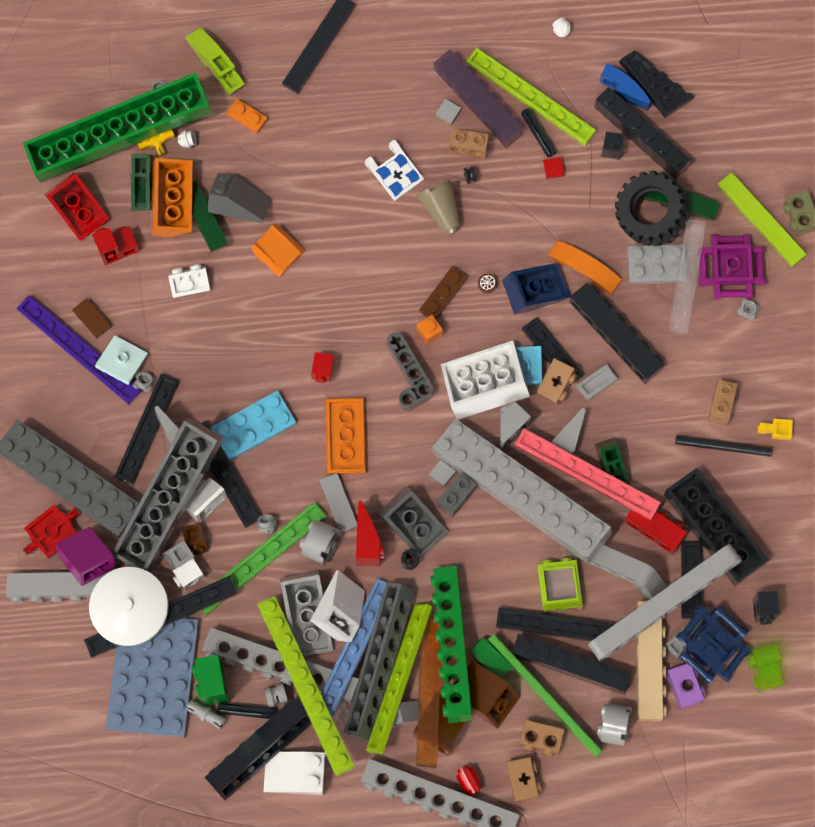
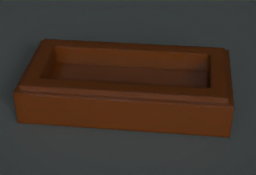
[72,298,111,339]

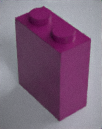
[56,527,115,586]

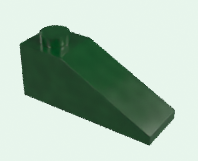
[594,438,631,502]

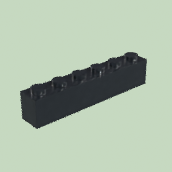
[594,87,691,180]
[569,283,664,385]
[512,634,631,695]
[204,698,311,801]

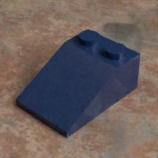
[502,263,571,315]

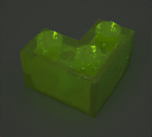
[746,644,785,693]

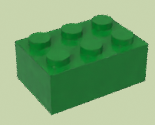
[192,654,229,706]

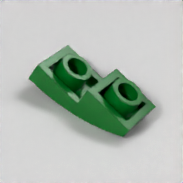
[469,637,512,678]

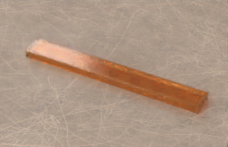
[416,620,441,768]

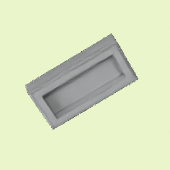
[576,364,618,401]

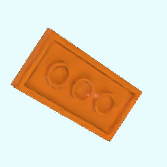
[326,398,366,475]

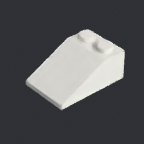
[264,752,326,795]

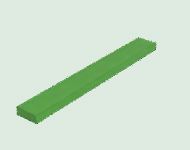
[202,502,327,615]
[488,635,602,758]

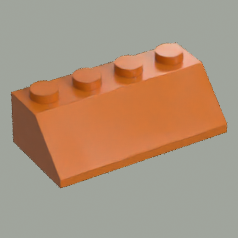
[151,158,193,237]

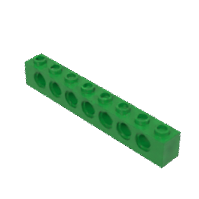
[430,566,473,723]

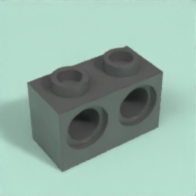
[437,472,476,518]

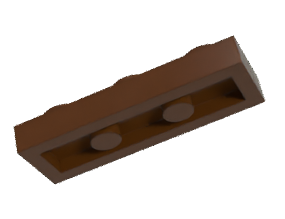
[419,266,468,320]

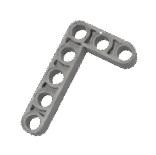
[567,545,667,600]

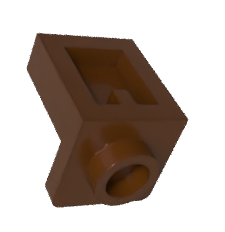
[182,523,208,555]

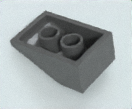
[208,173,271,223]
[377,487,448,558]

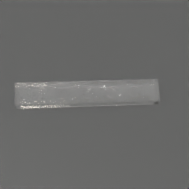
[668,219,706,334]

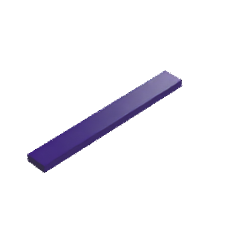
[16,295,142,405]

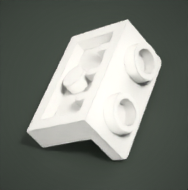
[168,264,210,298]

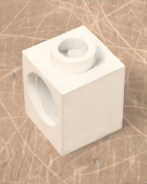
[173,558,205,590]

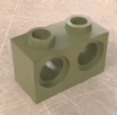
[783,190,815,236]

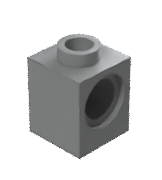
[162,540,194,570]

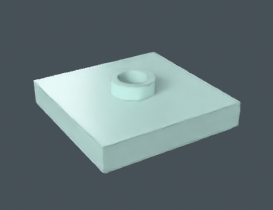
[95,335,148,385]

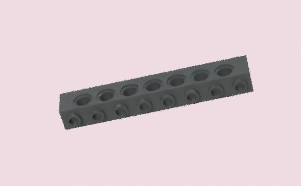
[343,582,415,741]

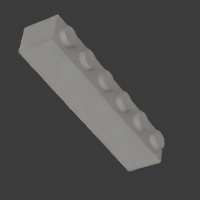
[6,571,111,603]

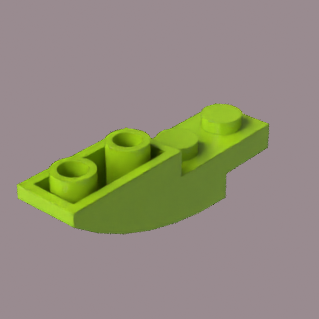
[185,28,245,96]

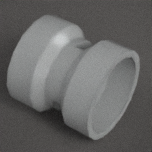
[264,683,288,708]

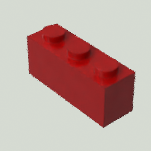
[624,510,687,555]

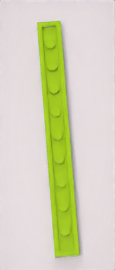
[257,596,354,776]

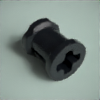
[401,549,419,570]

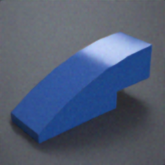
[600,63,650,110]

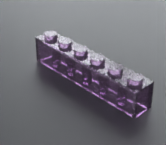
[434,49,524,148]

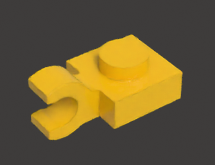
[757,418,793,440]

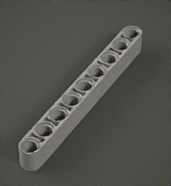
[588,544,742,661]

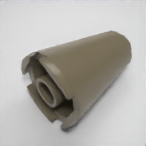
[417,180,460,235]

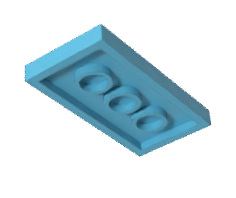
[211,390,296,461]

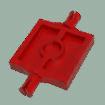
[23,504,79,559]

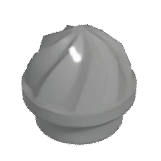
[257,514,276,534]

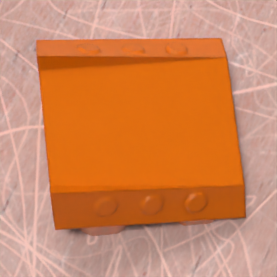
[251,223,305,277]

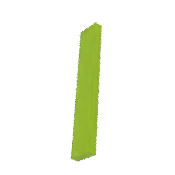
[717,172,807,267]

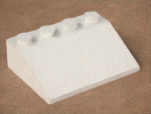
[441,341,530,420]

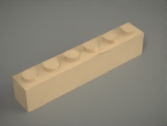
[636,601,666,722]

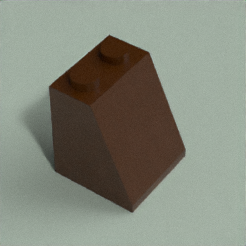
[454,660,520,729]
[413,693,466,756]

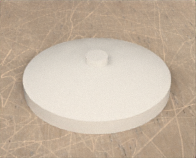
[89,567,169,646]

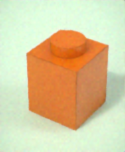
[416,315,443,346]

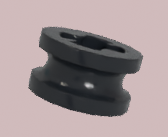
[463,166,477,184]

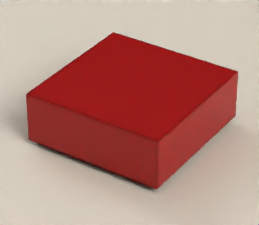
[543,157,565,179]

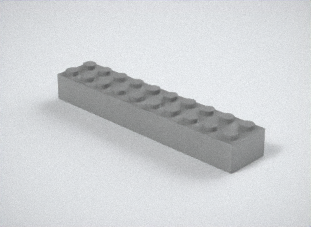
[432,419,612,564]

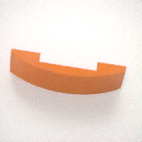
[548,240,622,295]

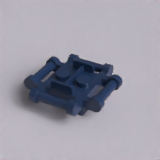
[676,604,751,684]

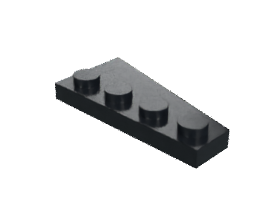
[619,50,695,118]

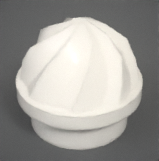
[552,18,571,37]
[178,130,196,148]

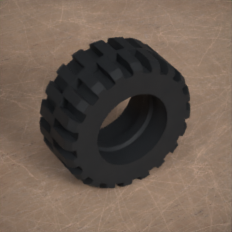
[615,171,690,246]

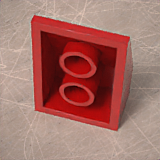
[44,172,110,241]
[356,500,384,566]

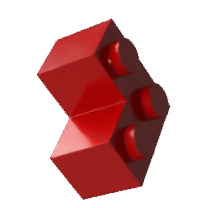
[92,226,140,266]

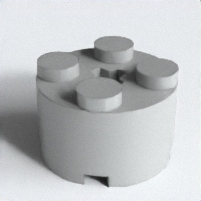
[299,520,341,565]
[597,703,632,746]

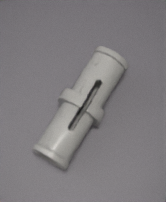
[186,699,226,729]

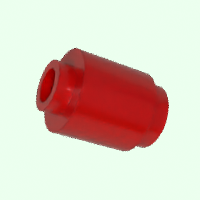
[456,765,482,796]

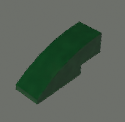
[131,154,152,211]

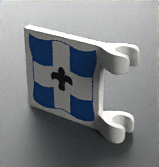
[365,140,424,201]

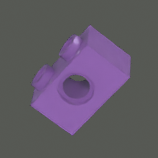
[666,664,706,710]

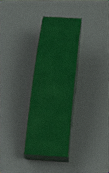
[192,180,228,252]
[643,190,721,221]

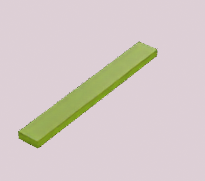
[466,48,596,146]
[366,604,432,754]

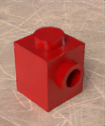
[311,352,334,383]

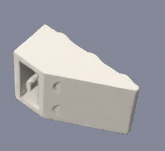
[310,570,365,642]

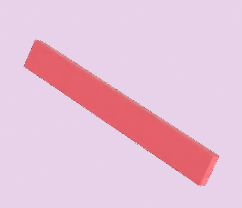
[514,428,661,520]

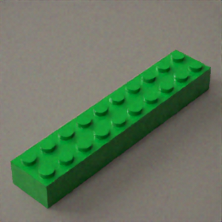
[23,72,213,183]

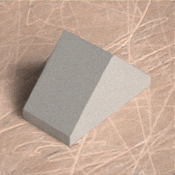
[392,701,421,728]

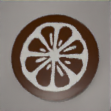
[478,274,497,294]

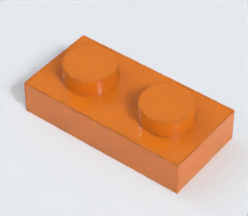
[226,98,268,134]

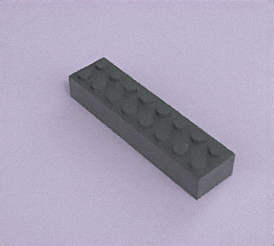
[112,418,224,572]
[0,419,139,540]

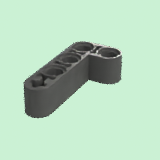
[387,333,433,411]

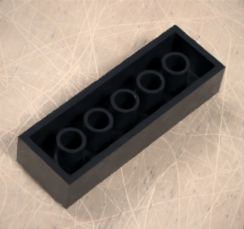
[664,468,769,587]

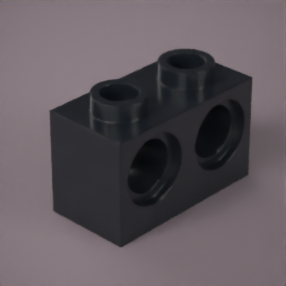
[752,591,780,625]

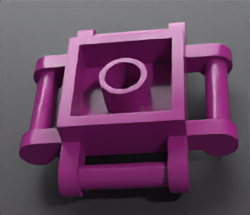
[697,234,766,300]

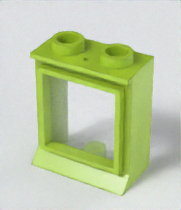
[537,558,583,614]

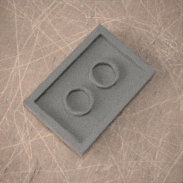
[627,244,686,284]

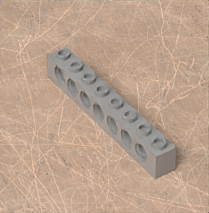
[202,627,359,705]
[361,759,519,827]

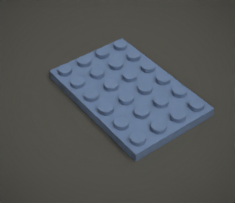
[106,618,199,738]

